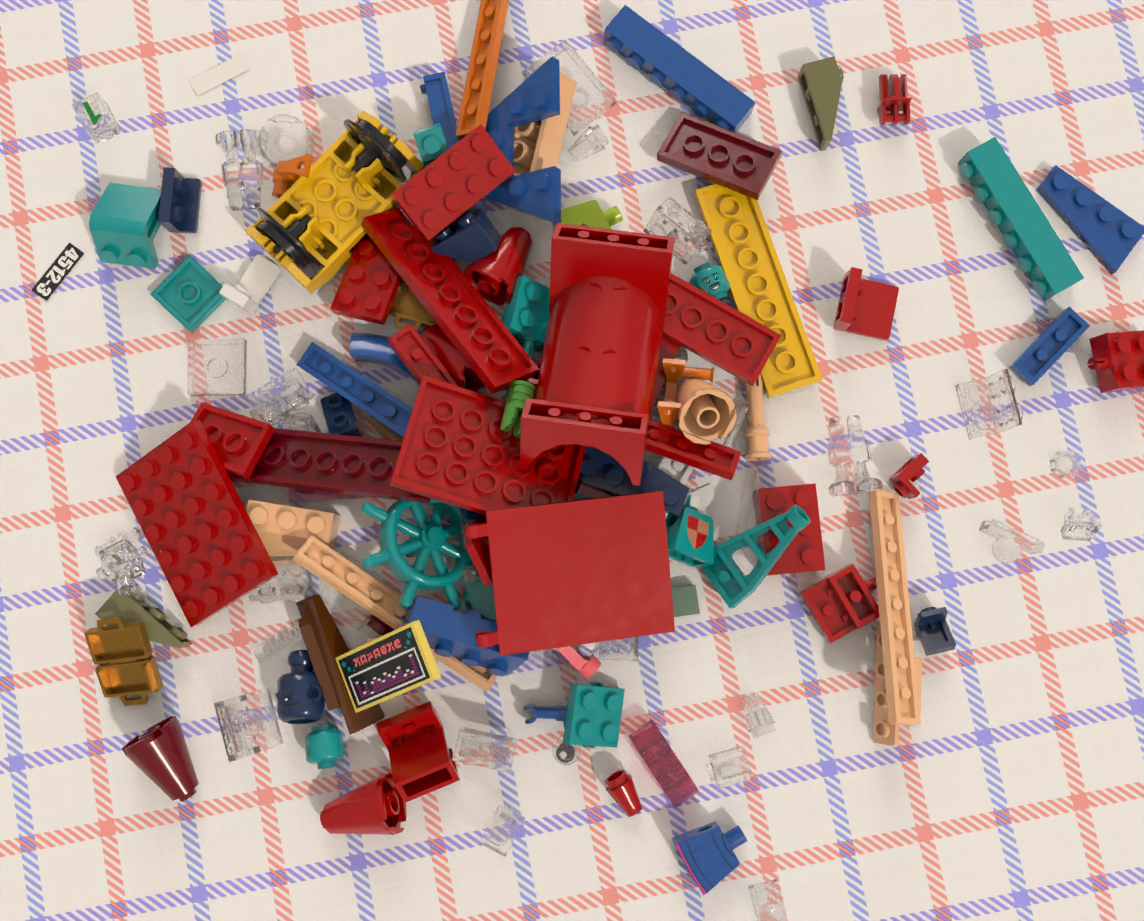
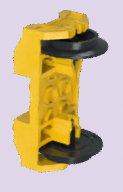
[245,111,425,294]

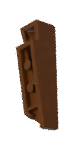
[296,594,385,735]

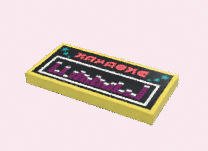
[335,620,441,713]

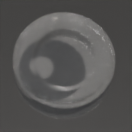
[552,735,581,765]

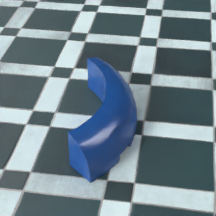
[350,333,420,386]

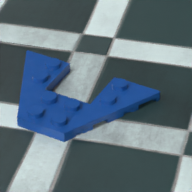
[484,56,561,224]

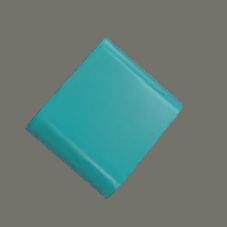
[89,182,161,269]

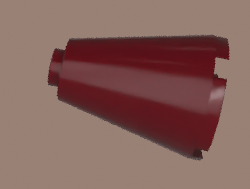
[122,716,199,802]

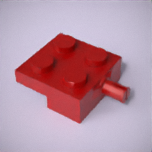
[1087,330,1144,393]
[799,564,879,643]

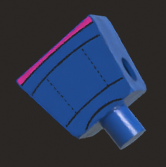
[672,822,747,895]

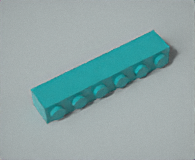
[958,137,1084,301]

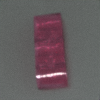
[628,720,700,808]

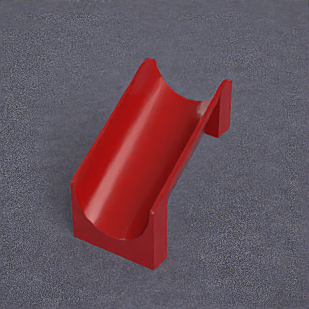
[520,223,675,486]

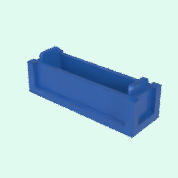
[420,72,460,149]

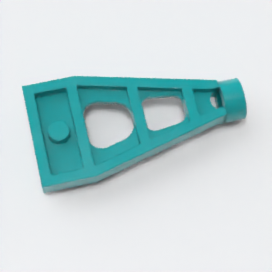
[701,504,811,608]

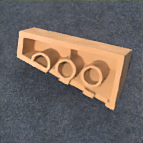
[514,69,577,176]

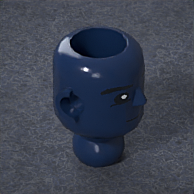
[275,650,325,724]

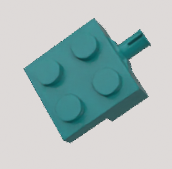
[501,275,550,359]

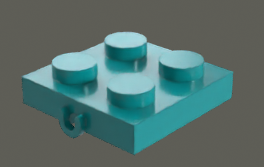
[563,682,625,748]

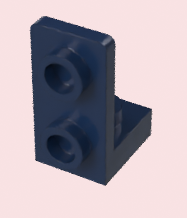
[320,393,364,437]

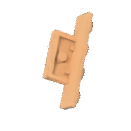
[873,626,922,746]

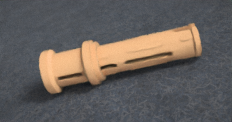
[744,375,772,462]

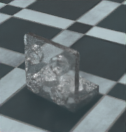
[955,369,1023,440]

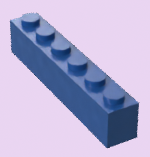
[604,5,756,133]

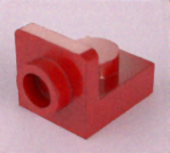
[889,453,929,499]

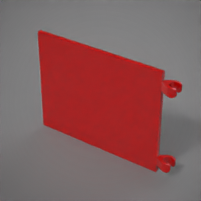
[465,491,675,656]

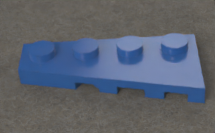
[1036,165,1144,275]

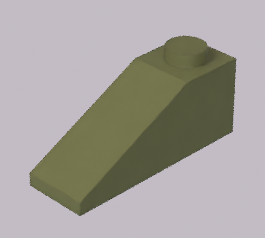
[798,56,844,151]

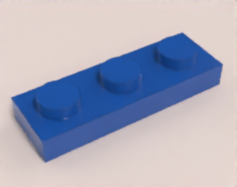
[1009,306,1090,386]

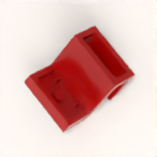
[376,701,460,803]

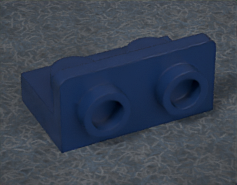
[158,167,202,234]

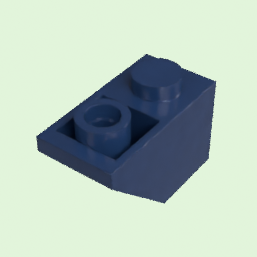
[431,210,501,262]

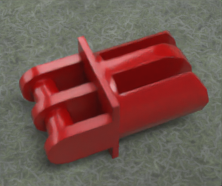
[877,74,912,125]

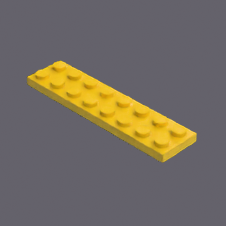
[694,184,823,399]

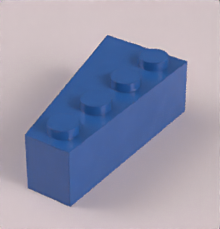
[402,596,529,676]

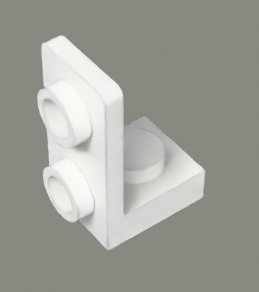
[219,255,281,315]

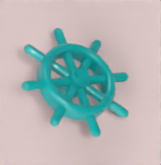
[361,499,476,610]

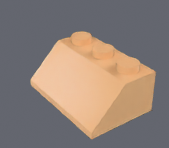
[246,500,341,567]

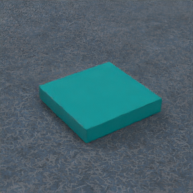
[150,255,226,333]

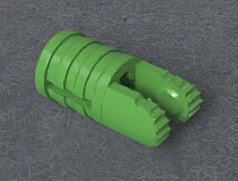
[500,380,536,439]

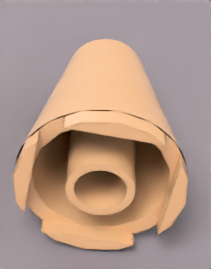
[677,378,737,444]

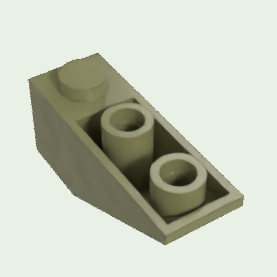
[95,587,192,648]

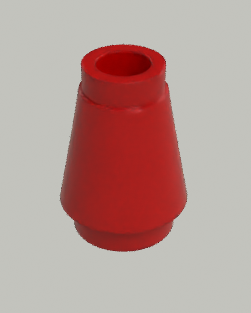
[605,770,643,817]

